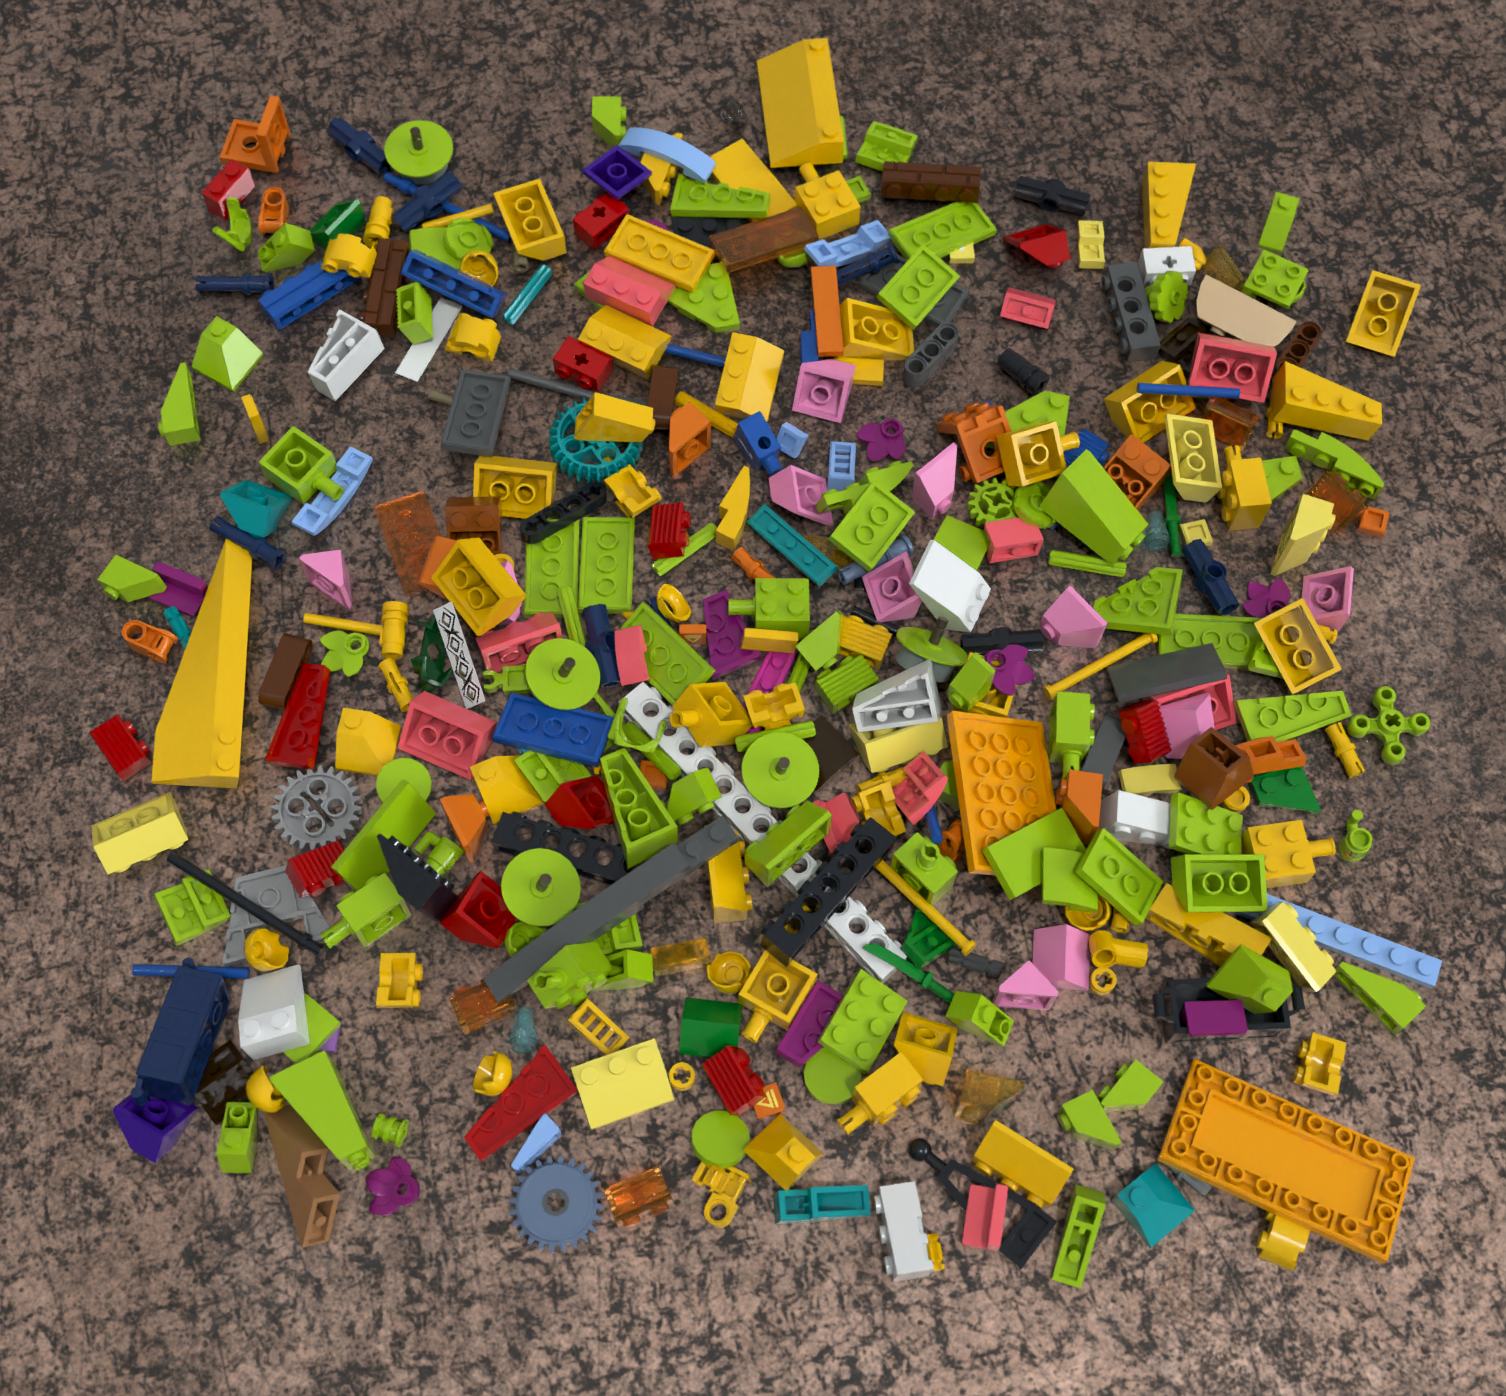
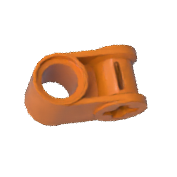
[258,187,290,235]
[122,620,179,664]
[935,819,965,864]

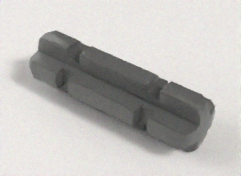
[947,947,1003,978]

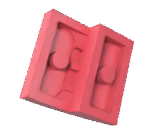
[892,751,948,825]

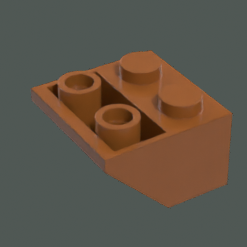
[445,496,502,555]
[1174,727,1254,810]

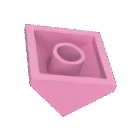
[299,550,353,610]
[862,552,922,623]
[1302,566,1354,631]
[1159,692,1215,759]
[1032,924,1090,991]
[992,960,1058,1011]

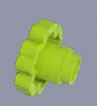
[1145,271,1188,323]

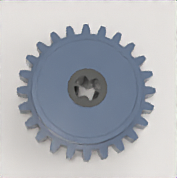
[509,1155,605,1254]

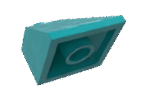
[220,479,292,538]
[1111,1163,1195,1248]

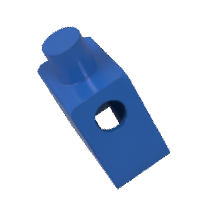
[733,411,783,477]

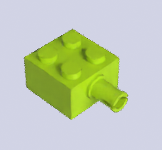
[258,426,344,505]
[728,578,810,640]
[1048,691,1095,779]
[890,832,958,906]
[319,872,411,949]
[527,942,614,1009]

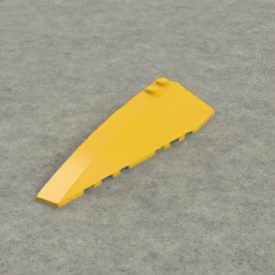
[151,539,252,789]

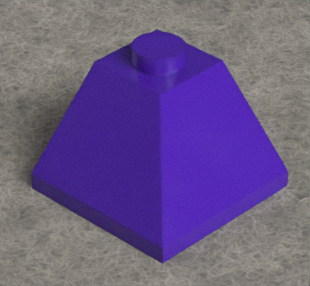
[582,145,652,200]
[113,1088,198,1163]

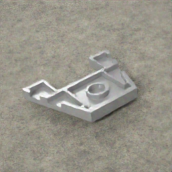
[222,865,330,967]

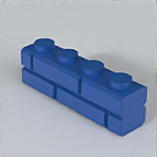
[401,249,507,318]
[258,259,361,331]

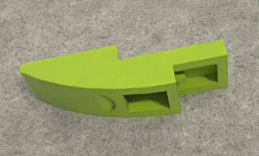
[1284,429,1384,500]
[815,461,913,516]

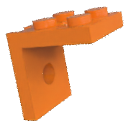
[219,95,291,173]
[935,402,1011,483]

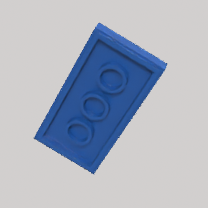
[492,692,614,767]

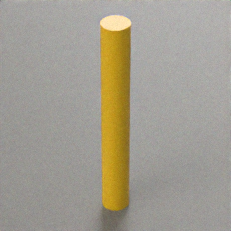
[422,203,495,228]
[303,613,383,636]

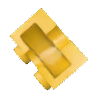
[321,234,377,278]
[445,313,501,362]
[604,464,662,518]
[743,682,805,730]
[851,781,906,836]
[376,953,423,1008]
[1293,1032,1346,1096]
[1256,1211,1310,1271]

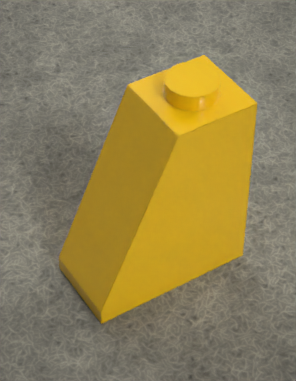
[574,392,655,442]

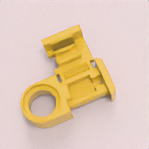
[691,1161,752,1228]

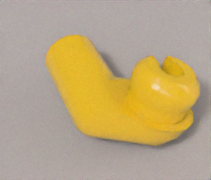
[1179,238,1206,271]

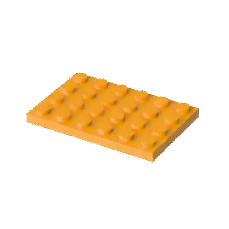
[946,711,1057,875]

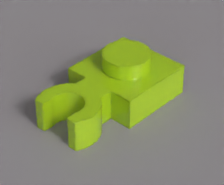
[483,665,531,695]

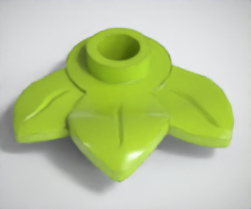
[320,630,370,677]

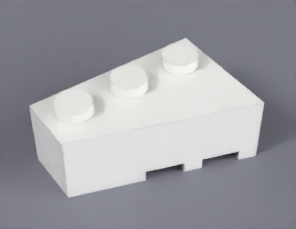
[308,309,385,401]
[852,659,941,733]

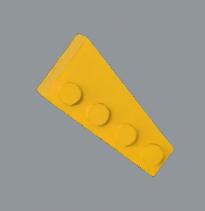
[1142,162,1196,248]
[1272,361,1382,441]
[1145,883,1272,967]

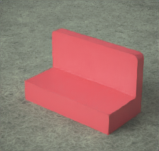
[1000,287,1056,329]
[984,517,1044,563]
[812,793,860,854]
[962,1184,1008,1252]

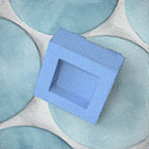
[776,422,809,459]

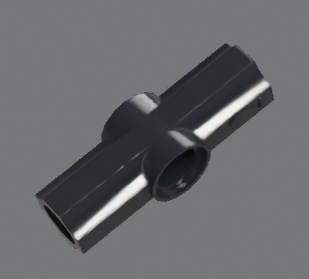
[1014,176,1091,215]
[960,627,1044,656]

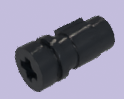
[997,348,1050,396]

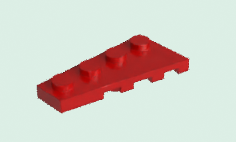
[265,663,330,770]
[464,1044,579,1163]

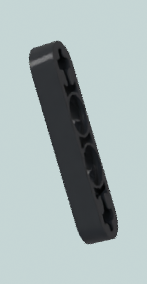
[520,482,607,544]

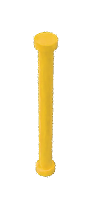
[1042,633,1158,701]
[876,860,977,956]

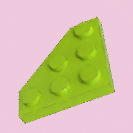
[667,262,740,333]
[985,390,1070,449]
[1093,567,1183,635]

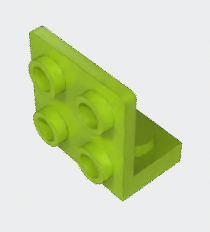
[1241,249,1309,308]

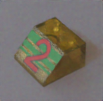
[954,1070,1025,1125]

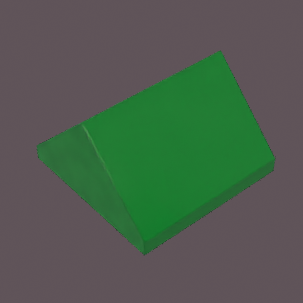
[310,199,366,251]
[679,997,743,1058]

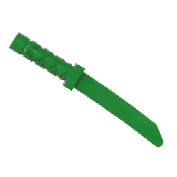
[1163,474,1182,558]
[863,944,954,1004]

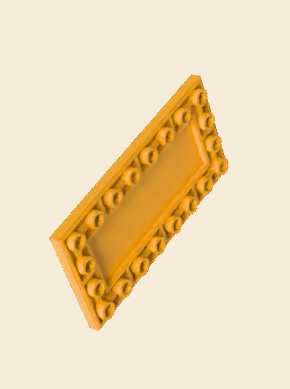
[1157,1058,1415,1264]

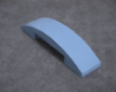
[618,127,716,183]
[804,220,891,267]
[291,446,373,536]

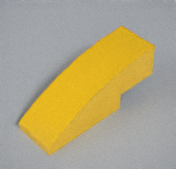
[716,465,750,551]

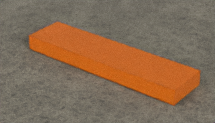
[810,266,844,357]

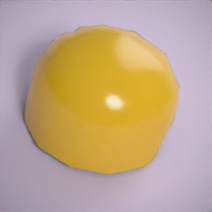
[460,250,498,286]
[1065,893,1111,931]
[243,928,289,972]
[706,951,752,995]
[473,1051,513,1096]
[245,1065,285,1113]

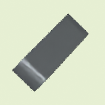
[903,323,959,388]
[1081,713,1126,792]

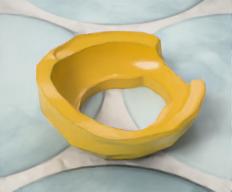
[656,584,691,623]

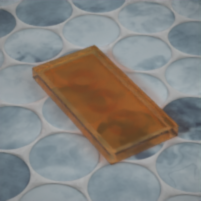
[709,207,819,273]
[374,490,441,598]

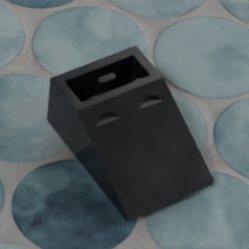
[377,833,459,923]

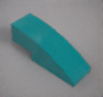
[773,1185,871,1225]

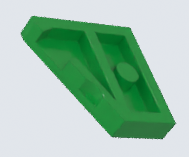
[1248,767,1321,815]
[901,907,956,969]

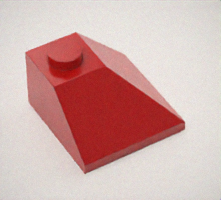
[1002,224,1070,268]
[545,775,614,829]
[439,871,516,949]

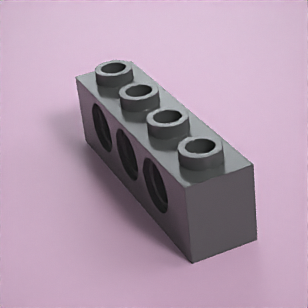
[1102,261,1161,363]

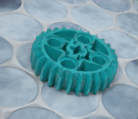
[548,397,644,484]

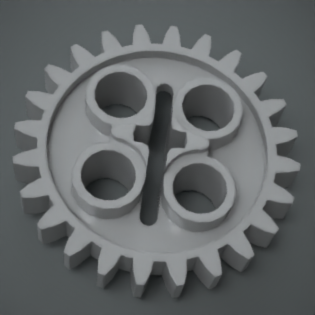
[271,765,364,853]

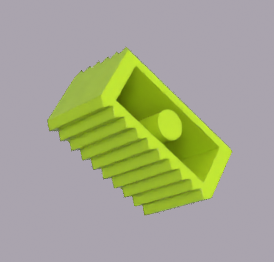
[396,282,433,345]
[815,654,879,714]

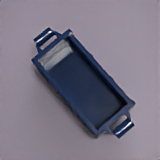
[131,958,232,1106]

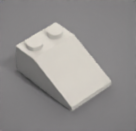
[909,540,991,632]
[238,964,310,1060]

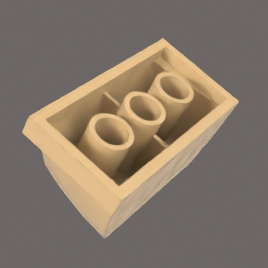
[1197,275,1297,347]

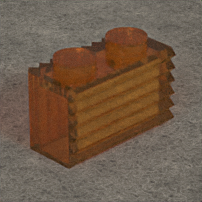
[1305,471,1369,530]
[449,979,518,1035]
[603,1166,673,1228]

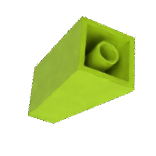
[1039,449,1148,566]
[269,1050,376,1171]

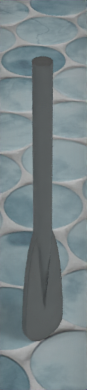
[507,368,675,412]

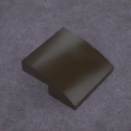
[1158,317,1208,379]
[803,715,860,791]
[195,1040,254,1126]

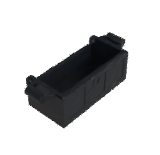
[1152,977,1305,1044]

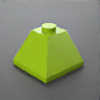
[192,316,264,392]
[1206,944,1293,1014]

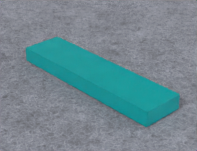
[747,504,838,588]

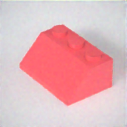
[583,256,675,327]
[1188,333,1277,403]
[475,612,562,673]
[1143,673,1237,730]
[398,691,497,780]

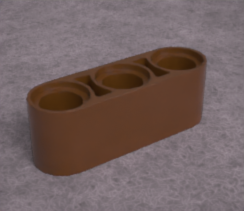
[1270,321,1322,384]
[647,365,679,431]
[258,633,313,710]

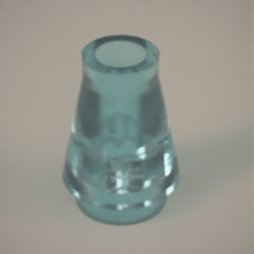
[1144,511,1170,551]
[509,1007,538,1053]

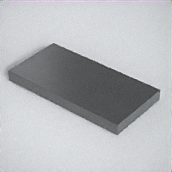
[859,254,970,327]
[440,369,511,457]
[1107,643,1227,703]

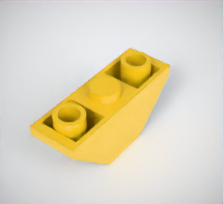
[640,133,683,206]

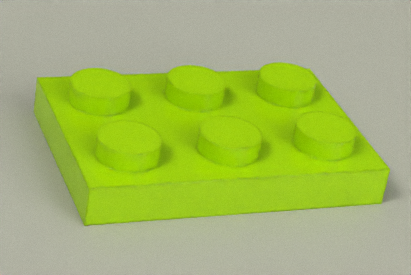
[876,244,960,330]
[828,479,915,572]
[1168,792,1243,855]
[1075,828,1163,926]
[817,969,908,1074]

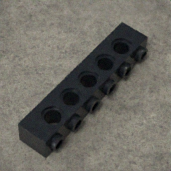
[492,812,653,899]
[760,817,897,967]

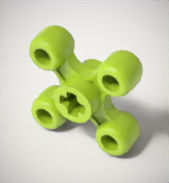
[1347,686,1430,765]

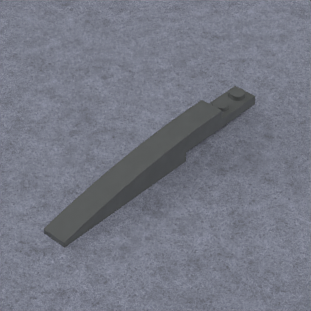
[483,815,739,1003]

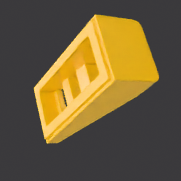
[565,998,630,1055]

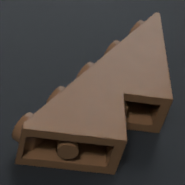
[263,1105,340,1247]

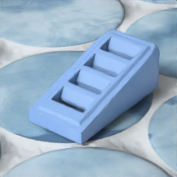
[827,441,856,492]
[511,1113,562,1175]

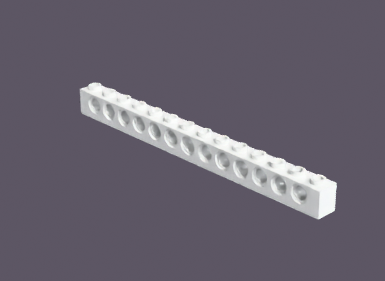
[618,682,907,984]

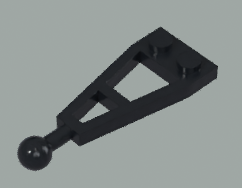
[908,1138,1057,1270]

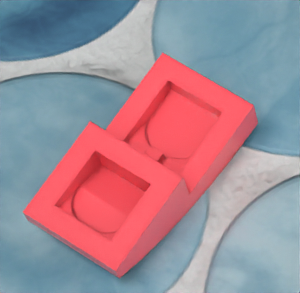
[615,625,650,686]

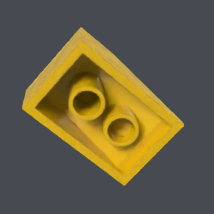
[1346,270,1421,357]
[836,298,914,361]

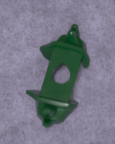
[411,612,454,693]

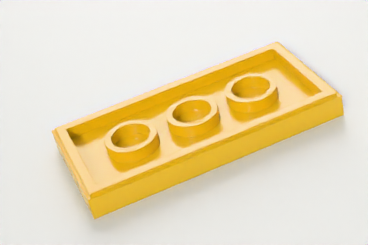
[710,138,798,232]
[604,214,715,293]

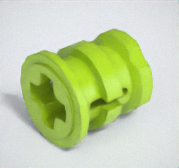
[371,1113,409,1148]

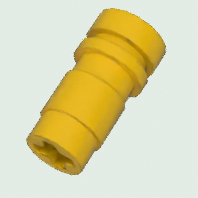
[363,196,394,248]
[379,601,409,660]

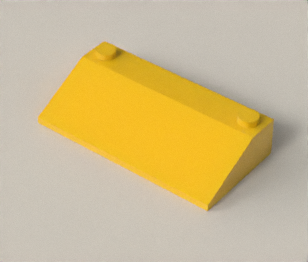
[757,38,844,168]

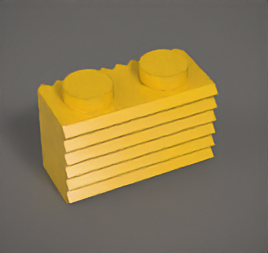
[837,615,892,670]

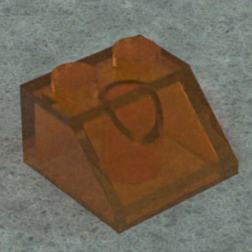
[1201,397,1260,452]

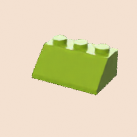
[745,801,832,888]
[1171,854,1268,912]

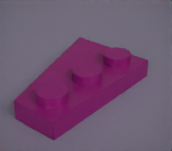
[703,589,761,680]
[774,980,843,1068]

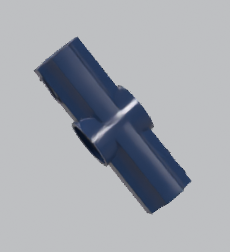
[327,117,391,175]
[392,170,463,233]
[1182,539,1240,616]
[583,604,621,688]

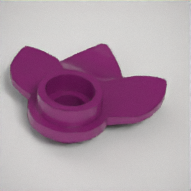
[856,419,906,461]
[1242,578,1291,618]
[983,644,1035,696]
[365,1157,420,1216]

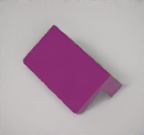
[148,561,208,617]
[1179,1000,1248,1036]

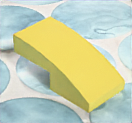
[1077,220,1105,269]
[1118,764,1182,797]

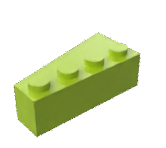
[600,747,678,869]

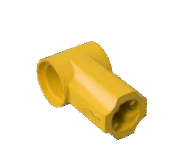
[1088,930,1148,968]

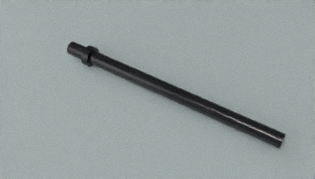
[167,852,325,957]

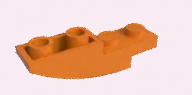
[1235,736,1307,783]

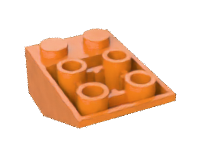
[1104,434,1172,510]

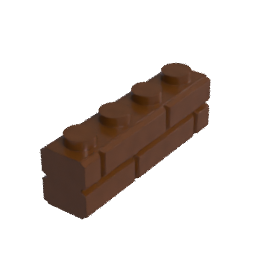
[881,161,981,203]
[359,238,410,339]

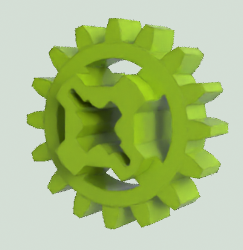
[967,478,1018,531]

